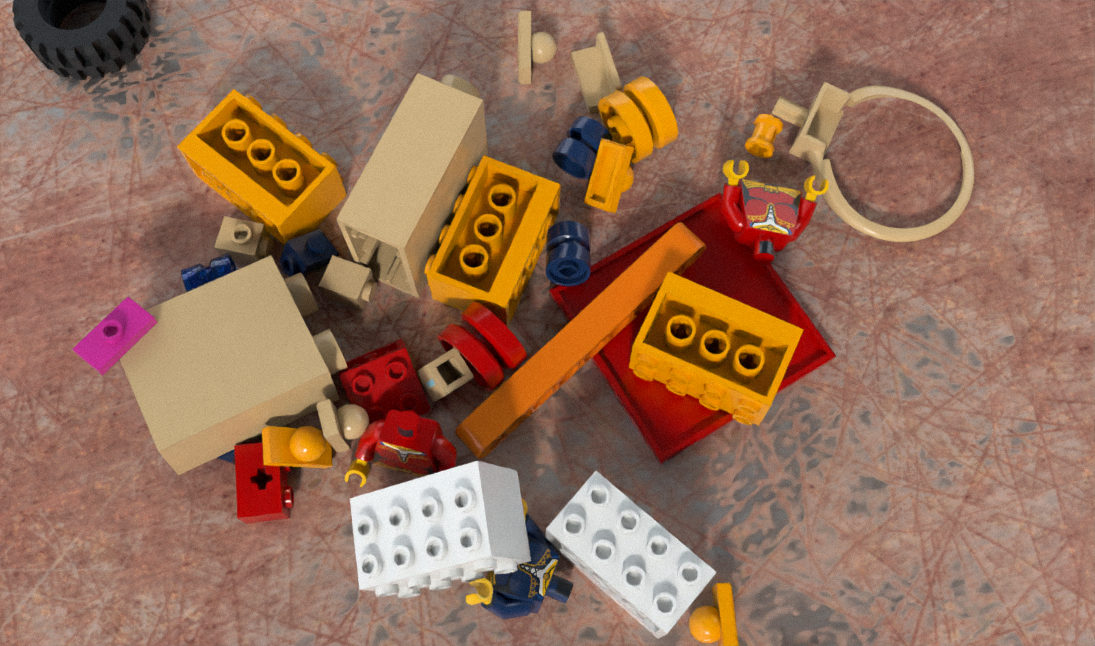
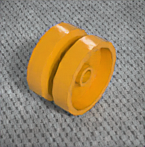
[598,76,678,164]

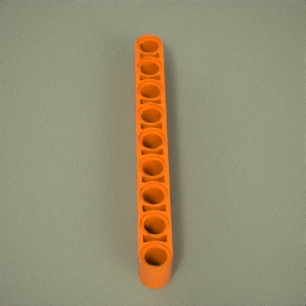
[455,222,707,459]

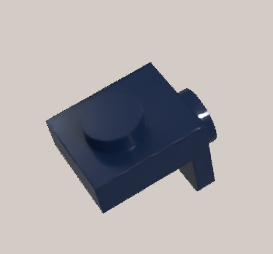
[279,229,339,279]

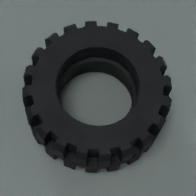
[12,0,151,80]

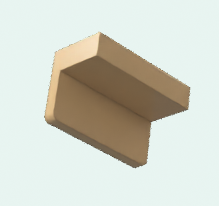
[571,32,622,113]

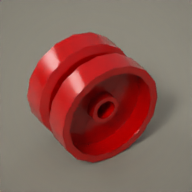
[437,301,527,392]

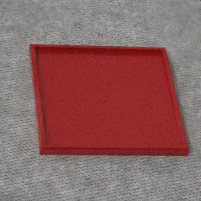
[549,192,836,465]

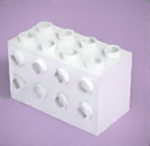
[350,461,531,598]

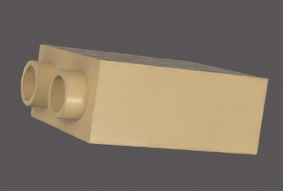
[336,73,489,298]
[120,255,347,475]

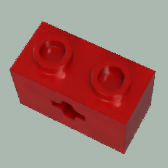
[234,442,295,524]

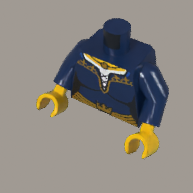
[466,498,574,620]

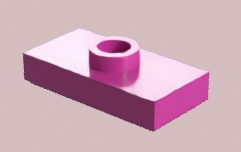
[72,297,158,376]

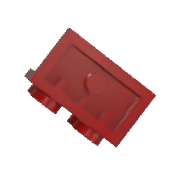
[338,338,431,424]

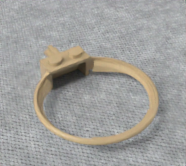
[771,82,974,242]

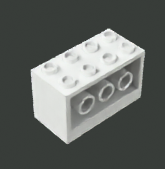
[546,471,716,639]

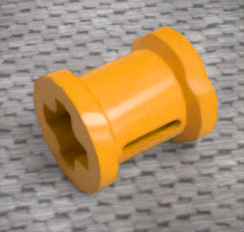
[745,114,783,158]

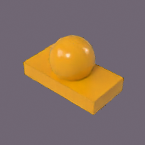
[584,138,634,213]
[262,426,333,469]
[688,582,739,646]

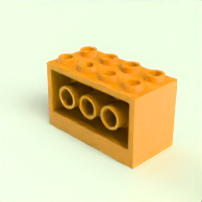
[177,89,347,246]
[424,155,561,328]
[629,271,804,426]

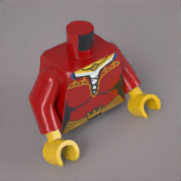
[720,160,829,263]
[345,410,457,487]

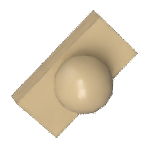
[518,11,557,84]
[316,399,369,453]

